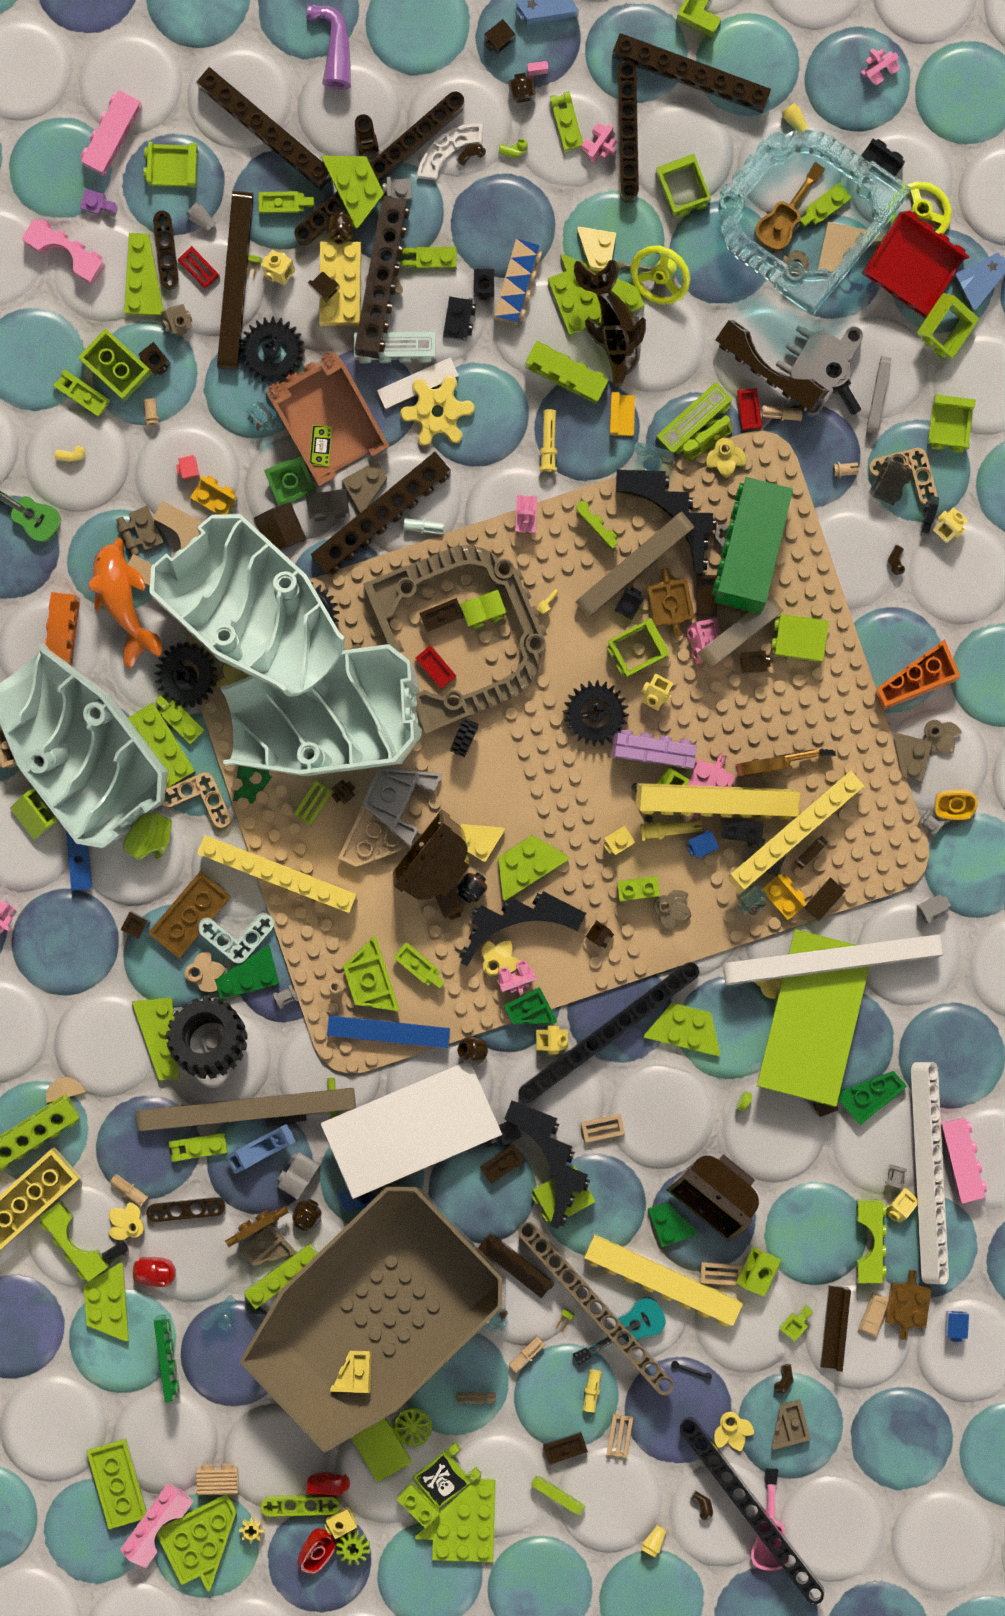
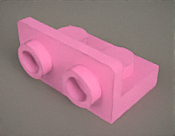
[687,618,721,665]

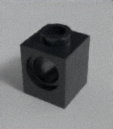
[474,269,494,300]

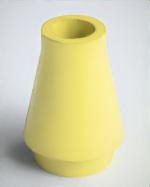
[782,103,809,134]
[641,1525,667,1557]

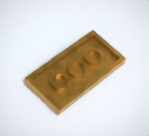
[148,871,231,959]

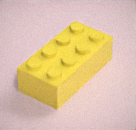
[319,242,362,327]

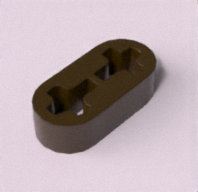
[794,835,829,869]

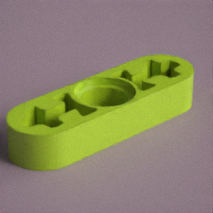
[531,1475,586,1516]

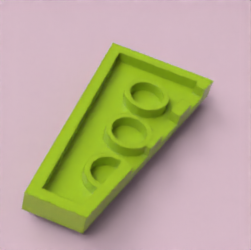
[124,233,164,316]
[132,997,180,1080]

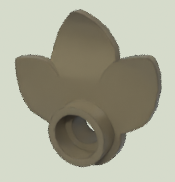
[924,720,962,755]
[653,890,691,929]

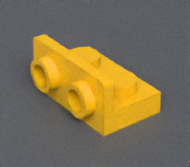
[190,475,238,515]
[761,874,807,920]

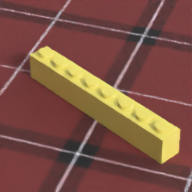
[727,771,864,894]
[635,783,800,819]
[197,835,357,913]
[584,1234,743,1327]

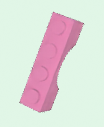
[21,219,105,285]
[120,1483,194,1568]

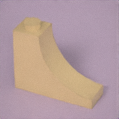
[816,222,885,278]

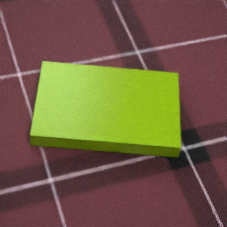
[351,1417,413,1483]

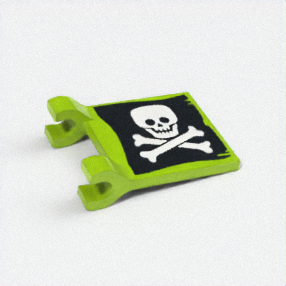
[413,1441,482,1508]

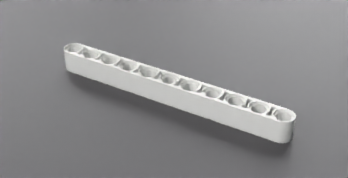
[722,935,943,985]
[911,1062,949,1285]

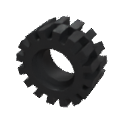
[450,718,479,757]

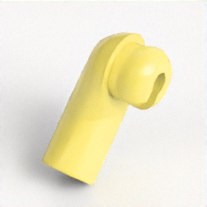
[54,446,85,462]

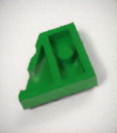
[504,987,557,1024]
[648,1201,699,1247]

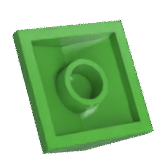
[264,455,316,506]

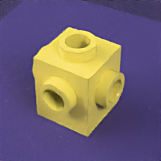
[261,250,295,285]
[933,507,968,543]
[641,673,673,711]
[536,1025,568,1054]

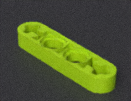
[261,1494,340,1517]

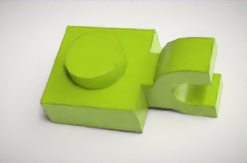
[779,1304,813,1342]

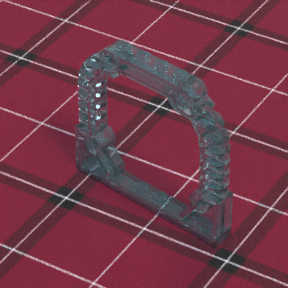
[718,129,911,316]

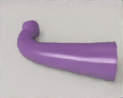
[306,4,351,90]

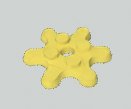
[400,376,475,446]

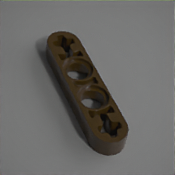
[153,211,179,290]
[146,1197,226,1222]

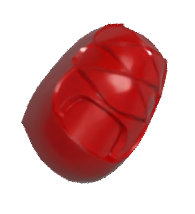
[133,1257,176,1287]
[306,1472,350,1496]
[297,1528,336,1574]

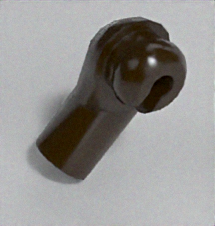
[456,143,486,166]
[887,545,905,575]
[774,1364,794,1394]
[690,1490,713,1521]

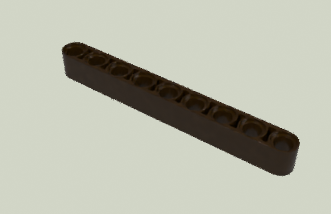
[217,191,254,370]

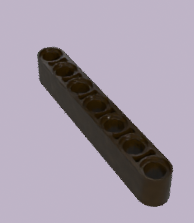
[618,60,639,203]

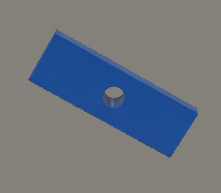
[66,830,92,890]

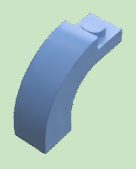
[225,1124,296,1174]

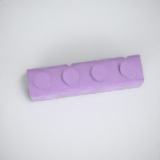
[611,730,697,770]

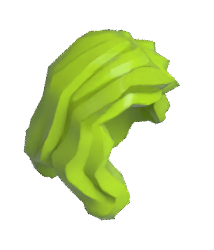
[123,813,172,860]

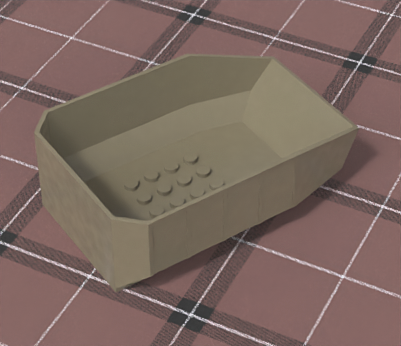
[239,1187,506,1453]

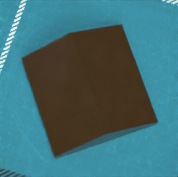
[254,502,306,550]

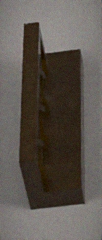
[478,1231,554,1299]
[820,1285,851,1372]

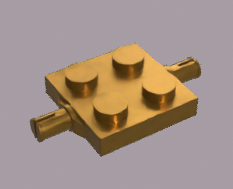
[647,568,695,637]
[225,1206,289,1248]
[885,1270,932,1340]

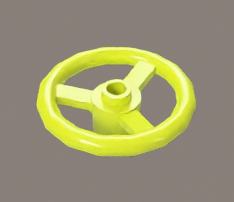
[888,181,952,234]
[630,245,691,305]

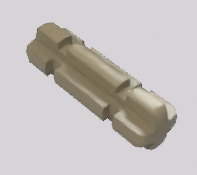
[456,1392,496,1404]

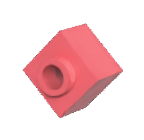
[176,455,200,481]

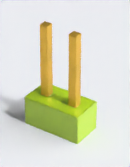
[247,254,261,278]
[556,1308,575,1331]

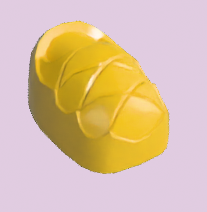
[934,789,978,820]

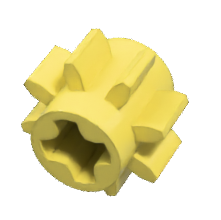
[239,1516,265,1544]

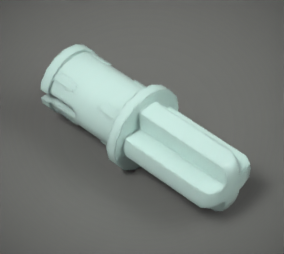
[403,518,444,535]

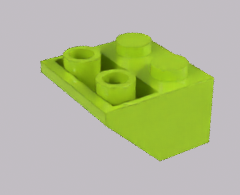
[10,787,59,840]

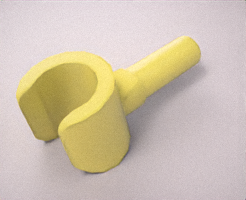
[537,588,559,615]

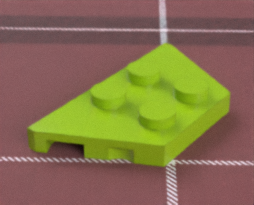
[321,155,384,229]
[498,835,570,901]
[343,936,400,1011]
[644,1002,720,1057]
[84,1262,129,1341]

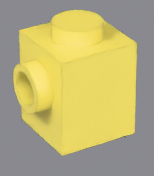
[325,1506,358,1539]

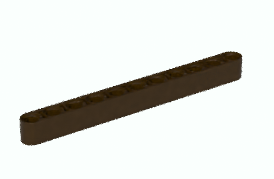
[294,91,465,246]

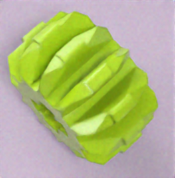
[336,1530,370,1565]

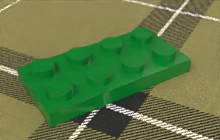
[154,1314,180,1402]

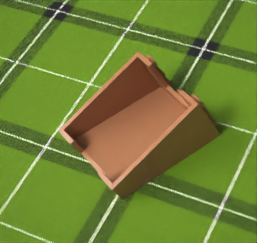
[266,352,390,486]

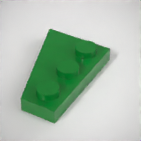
[215,945,280,999]
[838,1071,907,1125]

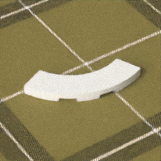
[417,123,484,180]

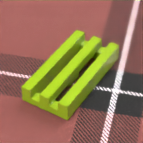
[294,781,333,826]

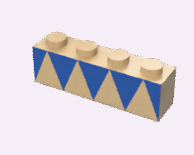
[494,238,542,326]

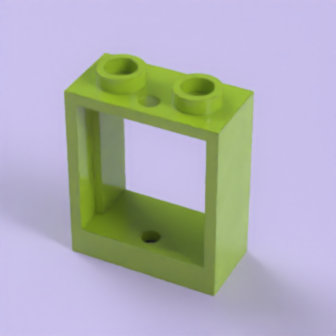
[656,154,711,217]
[917,293,979,359]
[606,618,670,678]

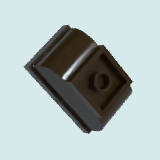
[393,809,470,900]
[666,1154,759,1241]

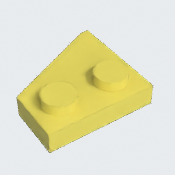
[577,227,616,271]
[460,824,505,862]
[330,1351,372,1393]

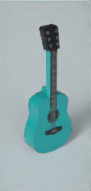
[573,1297,666,1365]

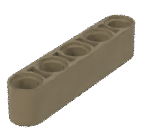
[697,595,784,670]

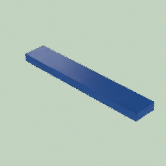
[327,1015,450,1048]

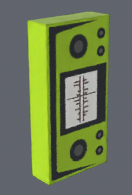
[309,425,332,467]

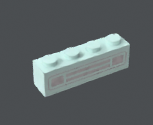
[354,332,436,363]

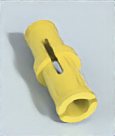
[582,1369,602,1412]

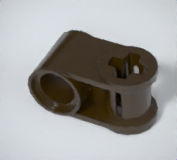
[355,114,379,156]

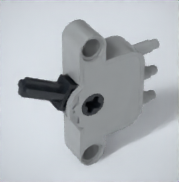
[775,325,863,417]

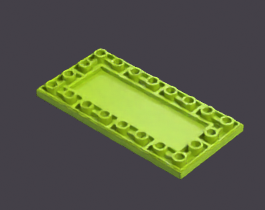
[756,929,870,1107]

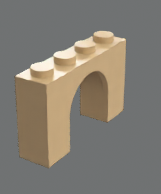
[128,501,203,586]

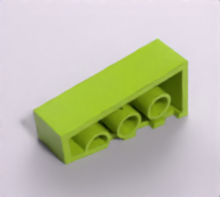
[525,340,608,405]

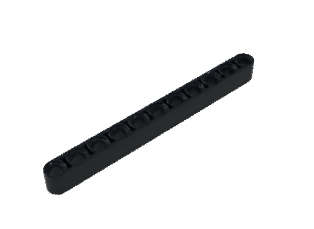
[518,962,699,1103]
[680,1417,825,1604]

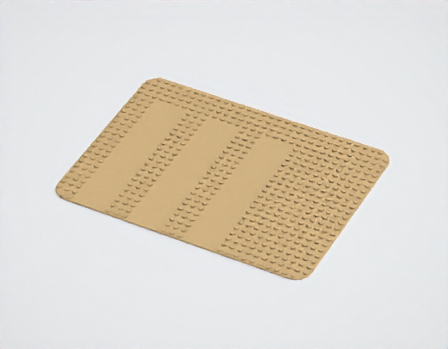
[185,430,930,1074]

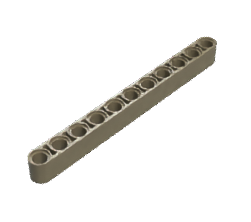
[135,1088,356,1131]
[518,1222,674,1395]

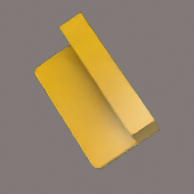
[610,392,635,436]

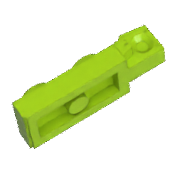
[799,182,852,228]
[258,191,315,214]
[155,695,205,744]
[393,942,445,988]

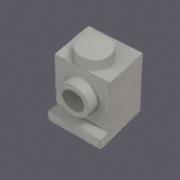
[917,894,951,923]

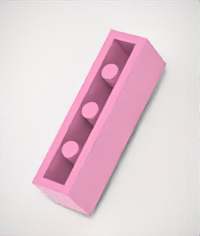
[80,90,142,177]
[941,1117,987,1203]

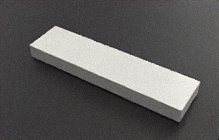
[377,357,459,410]

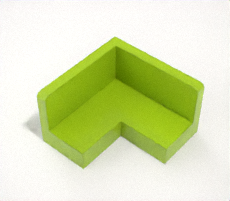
[676,0,721,38]

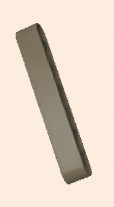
[575,512,695,618]

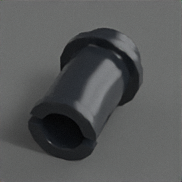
[102,1240,129,1264]

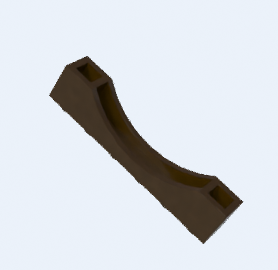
[715,320,829,412]

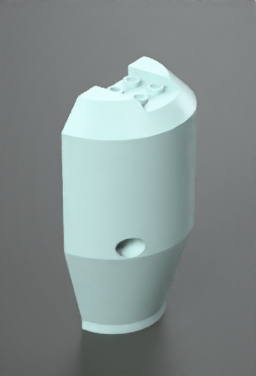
[150,514,345,696]
[0,643,168,848]
[221,644,422,776]

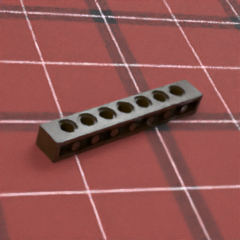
[612,33,771,113]
[196,67,331,190]
[354,196,410,359]
[310,451,451,575]

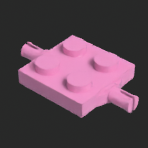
[687,753,736,819]

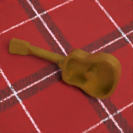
[754,162,825,252]

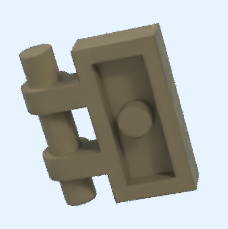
[116,506,164,555]

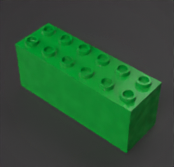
[711,477,793,614]

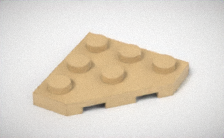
[338,806,419,867]

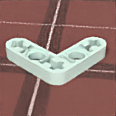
[198,913,274,963]

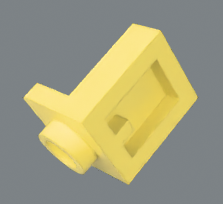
[603,826,635,856]
[886,1188,918,1223]

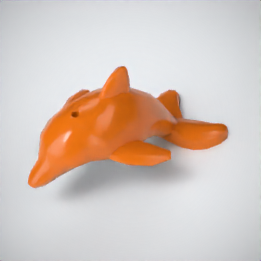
[88,538,162,669]

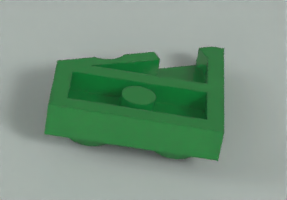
[233,766,272,804]

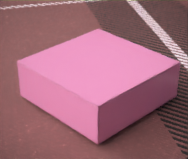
[527,61,548,76]

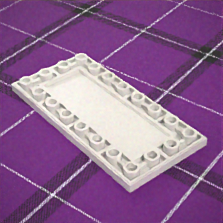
[320,1062,502,1200]

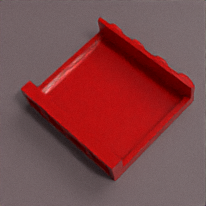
[861,210,970,318]

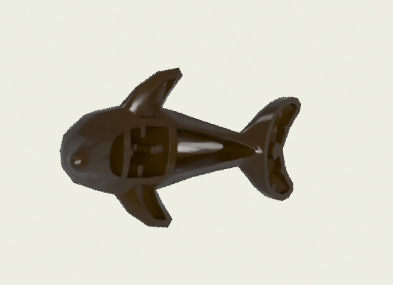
[574,260,646,388]

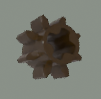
[331,779,356,804]

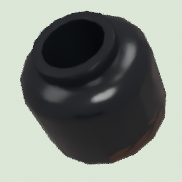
[457,872,488,903]

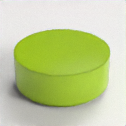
[736,1090,752,1112]

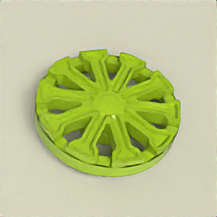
[394,1408,432,1447]

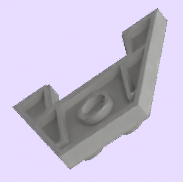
[362,767,442,847]

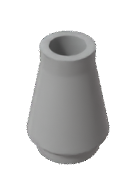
[186,202,216,232]

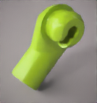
[498,139,528,158]

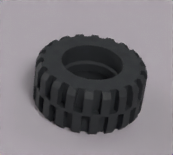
[166,997,248,1079]

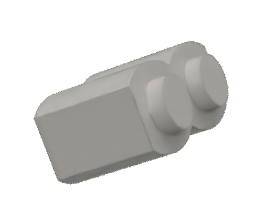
[277,1152,320,1200]

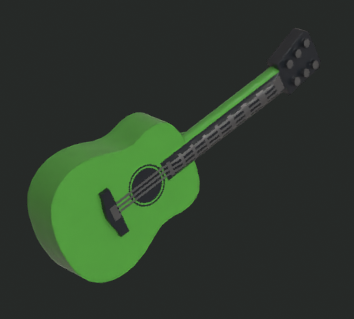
[0,490,61,542]

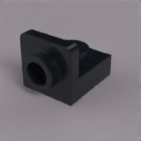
[615,587,644,620]

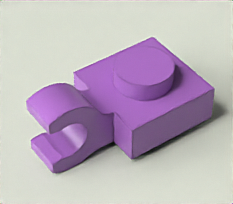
[80,189,117,215]

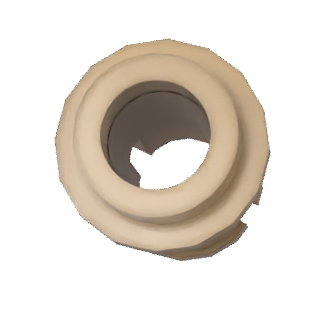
[144,399,160,425]
[833,462,859,478]
[328,978,344,995]

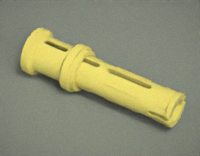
[539,409,558,472]
[640,820,702,841]

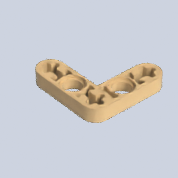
[869,448,937,505]
[162,773,231,828]

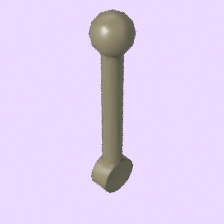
[617,261,653,271]

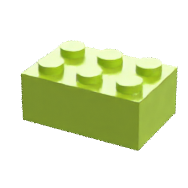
[78,328,152,402]

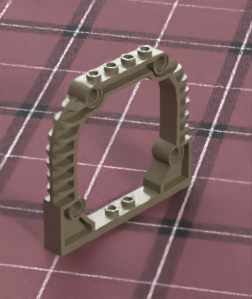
[363,545,547,734]

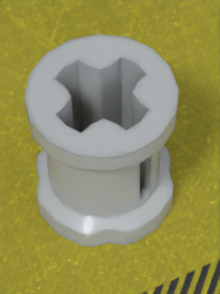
[918,809,945,835]
[273,985,299,1009]
[885,1164,907,1189]

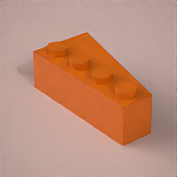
[44,592,80,666]
[876,639,960,711]

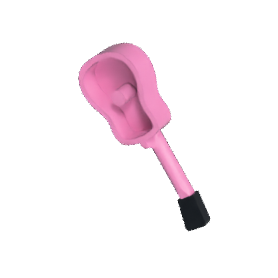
[751,1468,789,1571]

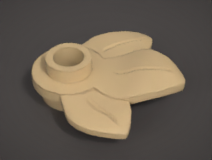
[185,952,225,992]

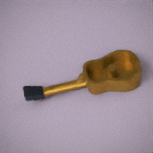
[737,749,836,777]

